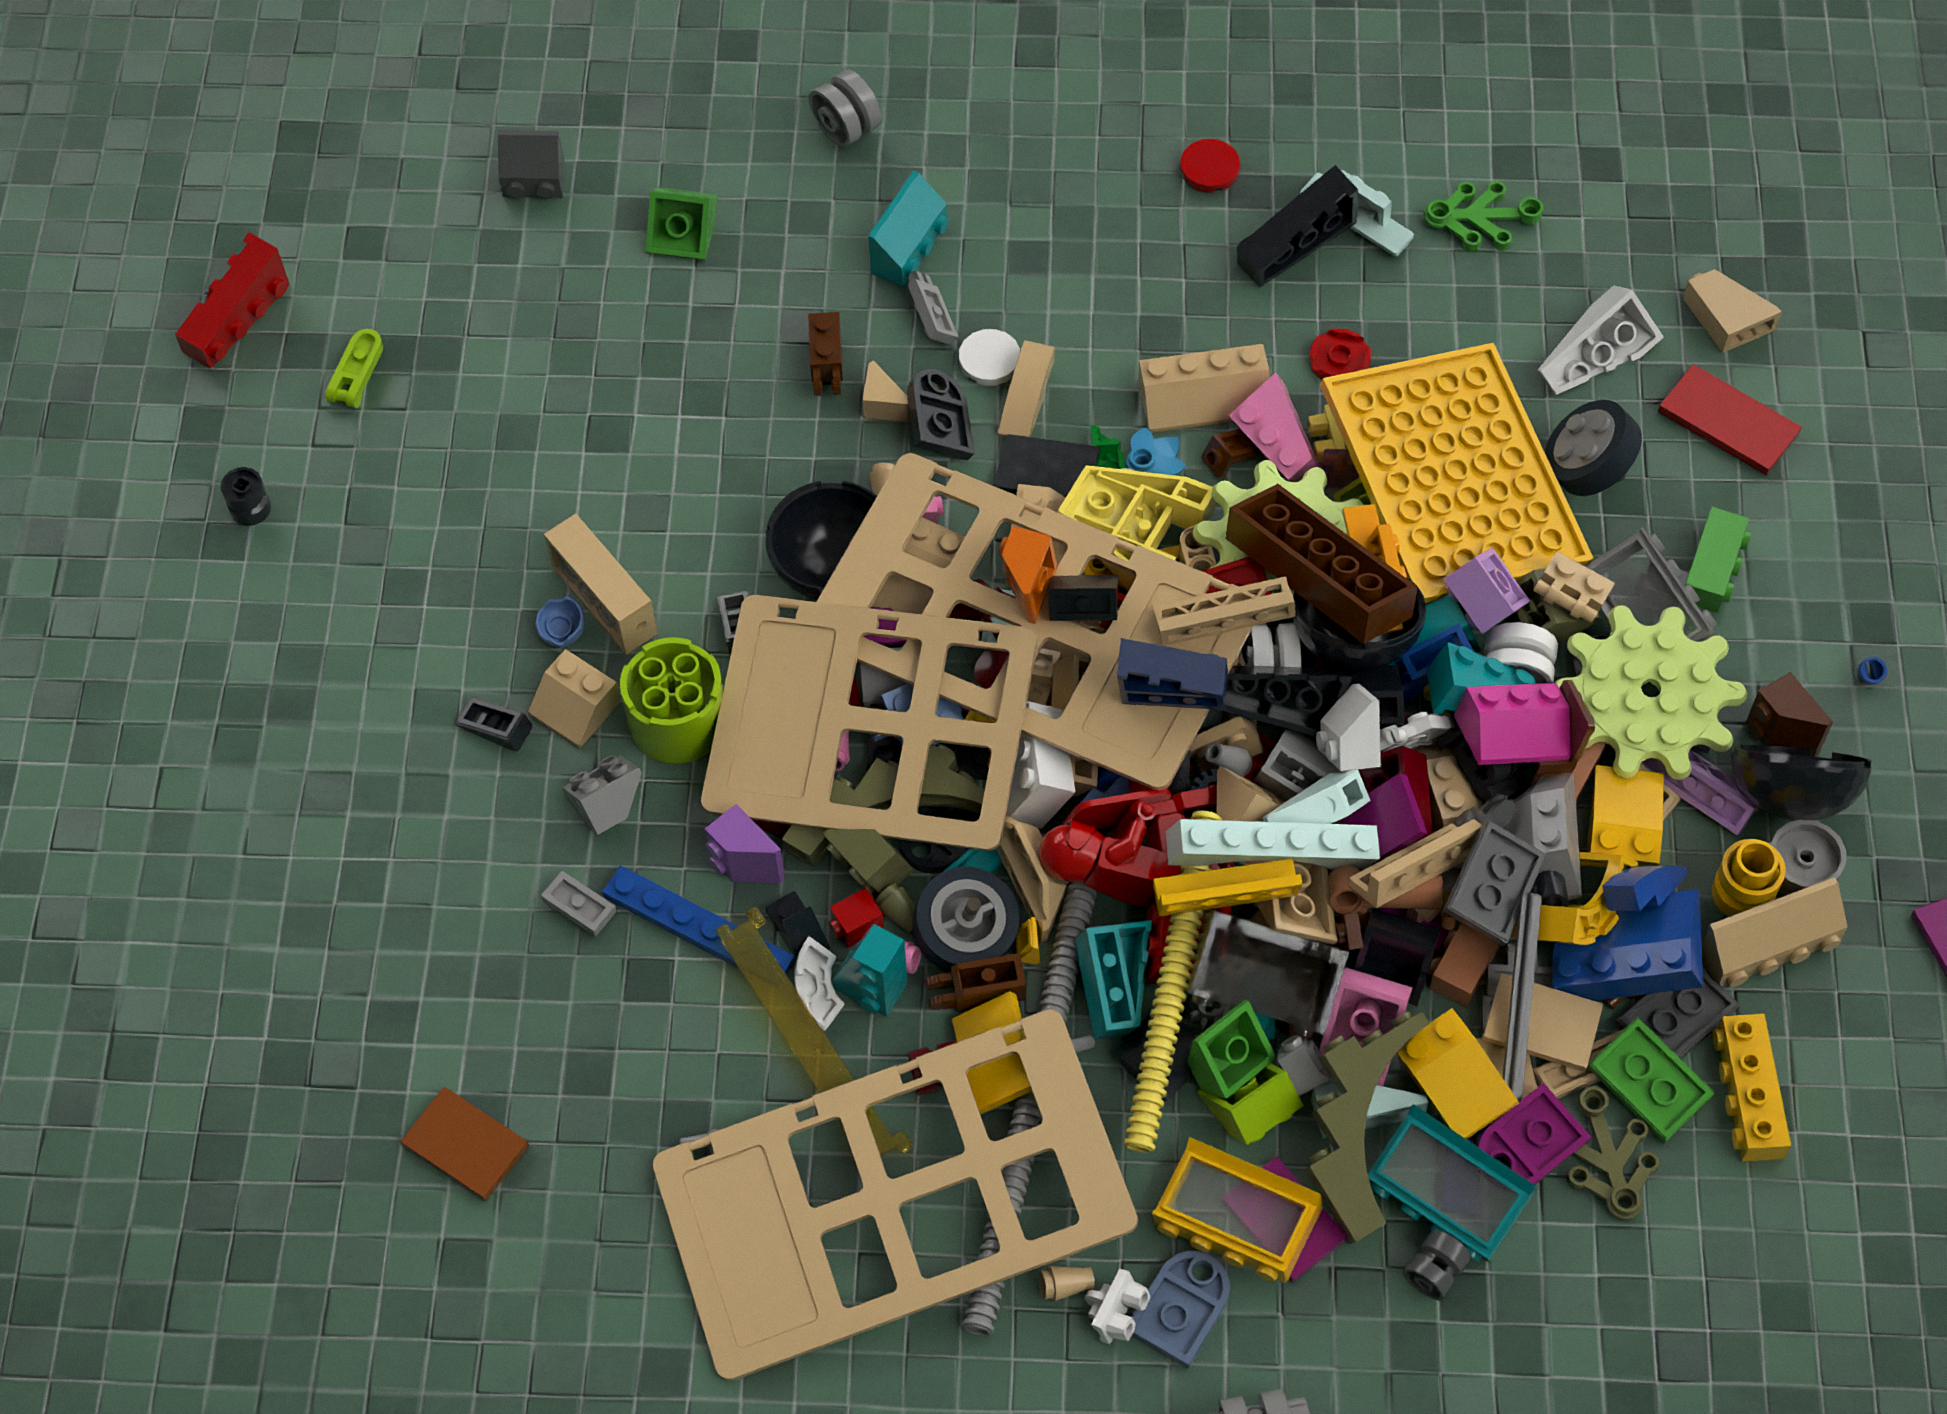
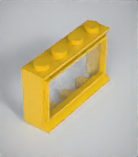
[1152,1137,1323,1283]

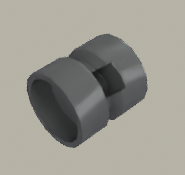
[1403,1230,1471,1301]

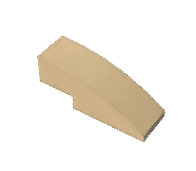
[998,340,1054,438]

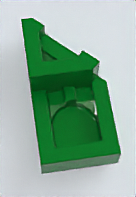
[1090,425,1126,469]

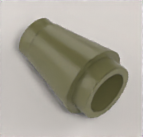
[875,883,916,934]

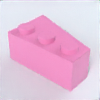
[1228,372,1320,482]

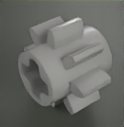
[1189,988,1231,1032]

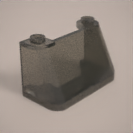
[1187,909,1349,1038]

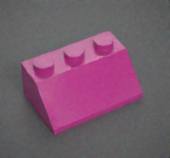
[1453,683,1571,765]

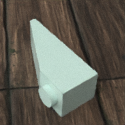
[1311,1079,1428,1139]

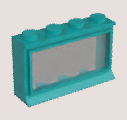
[1368,1104,1537,1262]

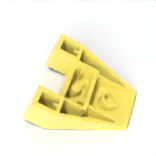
[1058,465,1215,590]

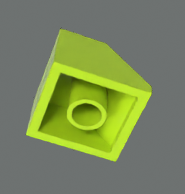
[1197,1063,1303,1145]

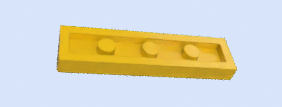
[1153,858,1303,916]

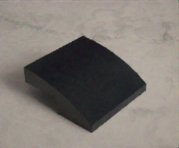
[1111,1014,1198,1102]

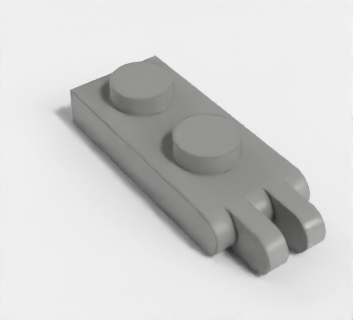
[908,270,959,345]

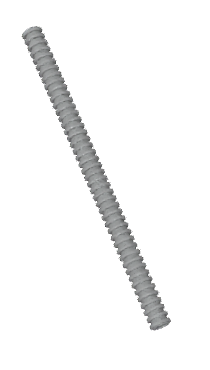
[962,881,1097,1336]

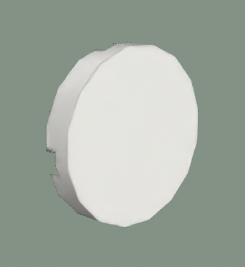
[959,329,1020,386]

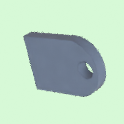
[1132,1251,1230,1369]

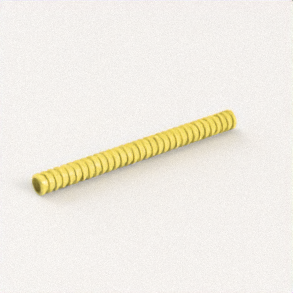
[1123,810,1222,1153]

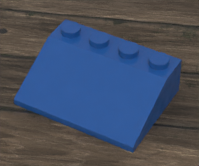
[1553,889,1703,1001]

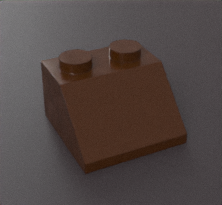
[1746,672,1833,756]

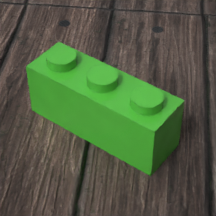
[1685,507,1752,613]

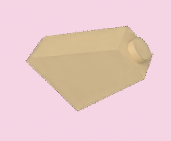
[1683,269,1782,353]

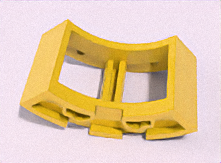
[1510,852,1638,945]

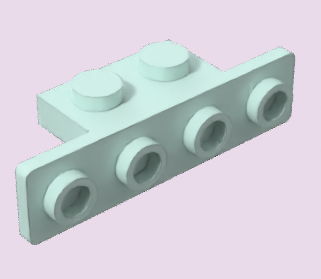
[1300,170,1414,257]

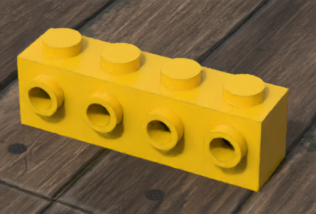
[1713,1013,1791,1162]

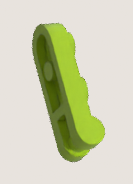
[325,329,383,408]

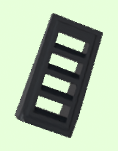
[455,697,533,751]

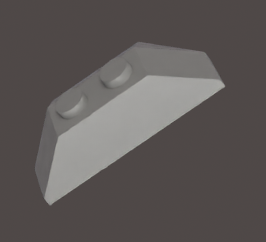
[1505,773,1582,900]

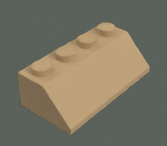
[1138,344,1270,433]
[1702,877,1848,987]

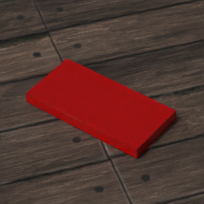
[1658,364,1802,475]

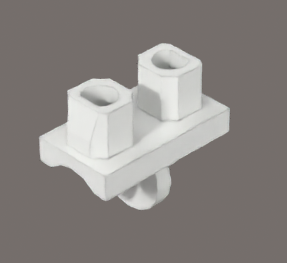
[1085,1269,1150,1345]

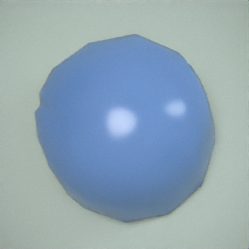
[535,596,586,647]

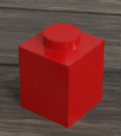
[828,888,884,948]

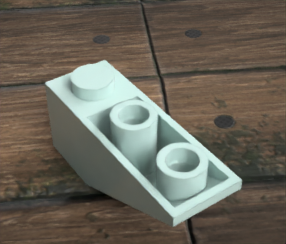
[1263,769,1371,824]

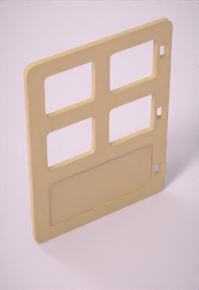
[701,595,1037,851]

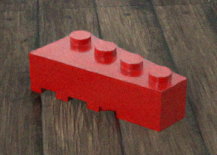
[175,232,290,369]

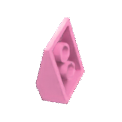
[1319,967,1412,1086]

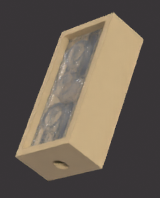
[544,514,658,655]

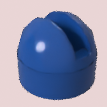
[1858,657,1887,685]

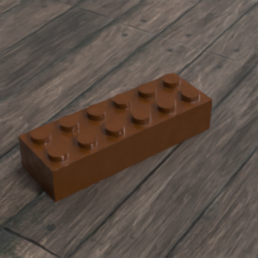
[1225,484,1418,644]

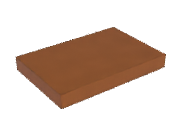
[400,1086,529,1202]

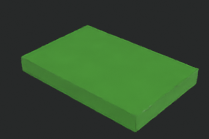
[1587,1017,1715,1143]

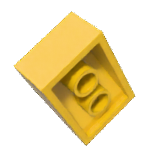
[1586,765,1664,866]
[1397,1008,1519,1139]

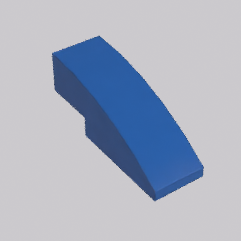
[1392,624,1474,704]
[1602,865,1688,911]

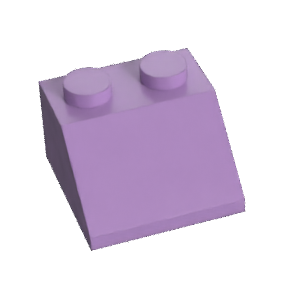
[1443,548,1530,634]

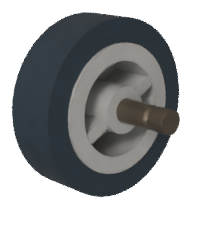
[1545,400,1642,496]
[913,867,1020,972]

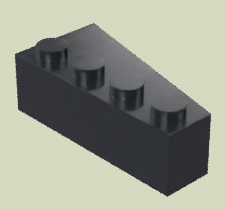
[1237,165,1358,288]
[1222,665,1352,736]

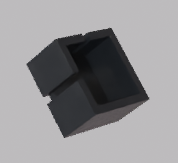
[1354,908,1441,1006]

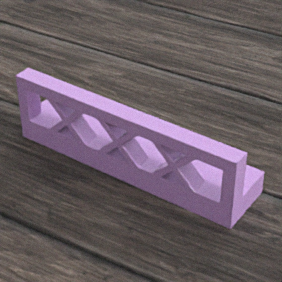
[1642,749,1759,835]

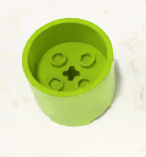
[620,637,723,764]

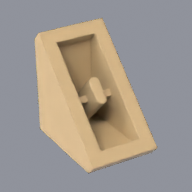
[863,360,911,422]

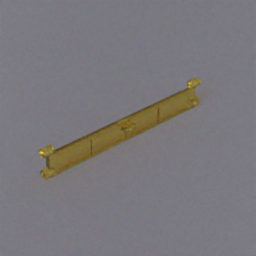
[716,907,913,1156]

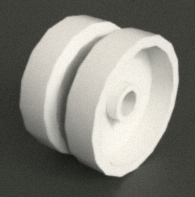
[1483,622,1558,684]
[1246,623,1301,667]

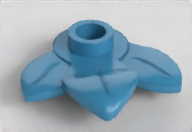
[1126,427,1186,476]

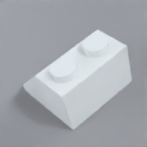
[1316,684,1381,771]

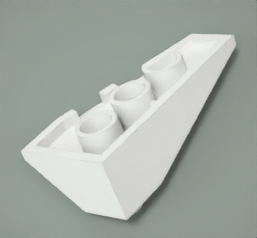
[1538,285,1664,395]

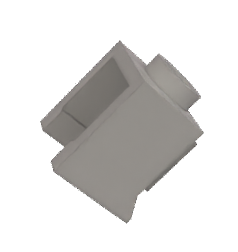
[1278,1035,1330,1096]

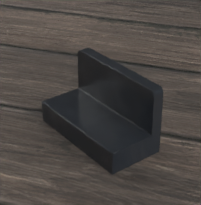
[1048,575,1119,621]

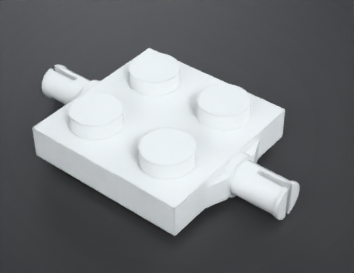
[1380,712,1456,752]

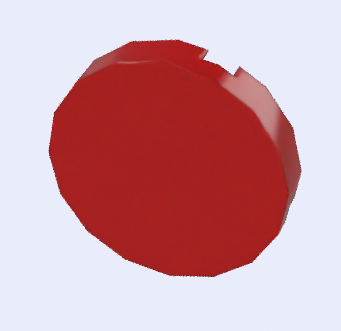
[1180,139,1240,193]
[1309,328,1371,380]

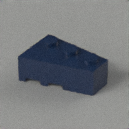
[1117,638,1228,710]

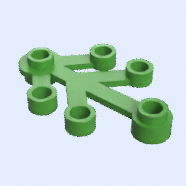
[1423,181,1544,251]

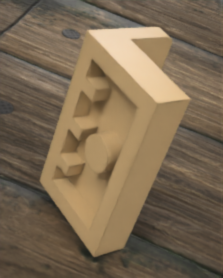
[1189,716,1264,773]

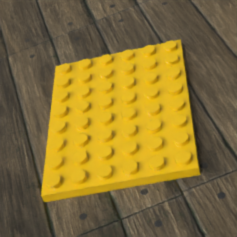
[1320,343,1594,603]

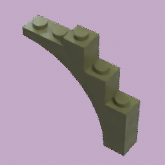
[782,744,1007,867]
[1305,1011,1430,1244]

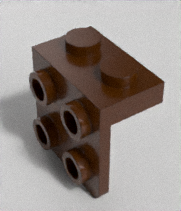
[1530,680,1595,774]

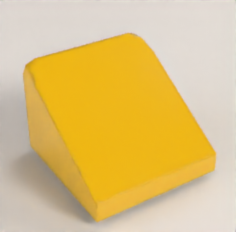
[1016,916,1041,965]

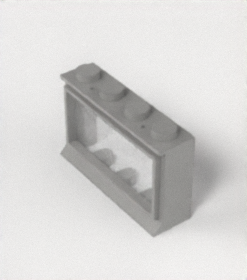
[1585,527,1718,642]

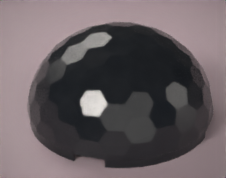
[766,481,877,600]
[1292,577,1426,671]
[1731,745,1872,821]

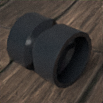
[221,467,271,526]

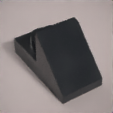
[765,891,830,960]

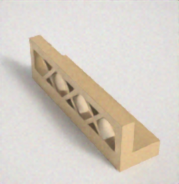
[1153,576,1295,646]
[1348,819,1481,908]

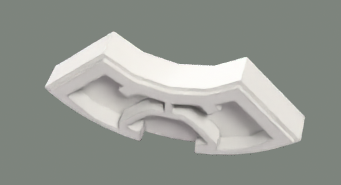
[794,936,845,1033]

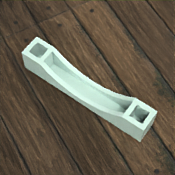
[1166,819,1380,871]

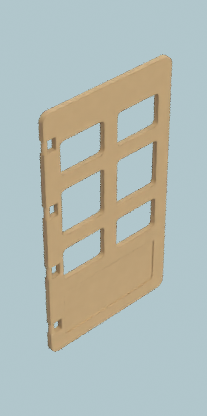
[817,453,1257,790]
[653,1010,1138,1381]

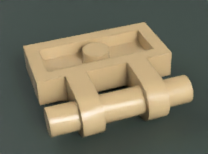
[1533,551,1615,623]

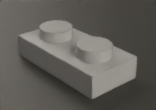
[541,871,617,937]

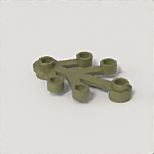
[1567,1086,1659,1221]

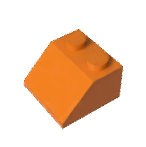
[999,526,1057,624]

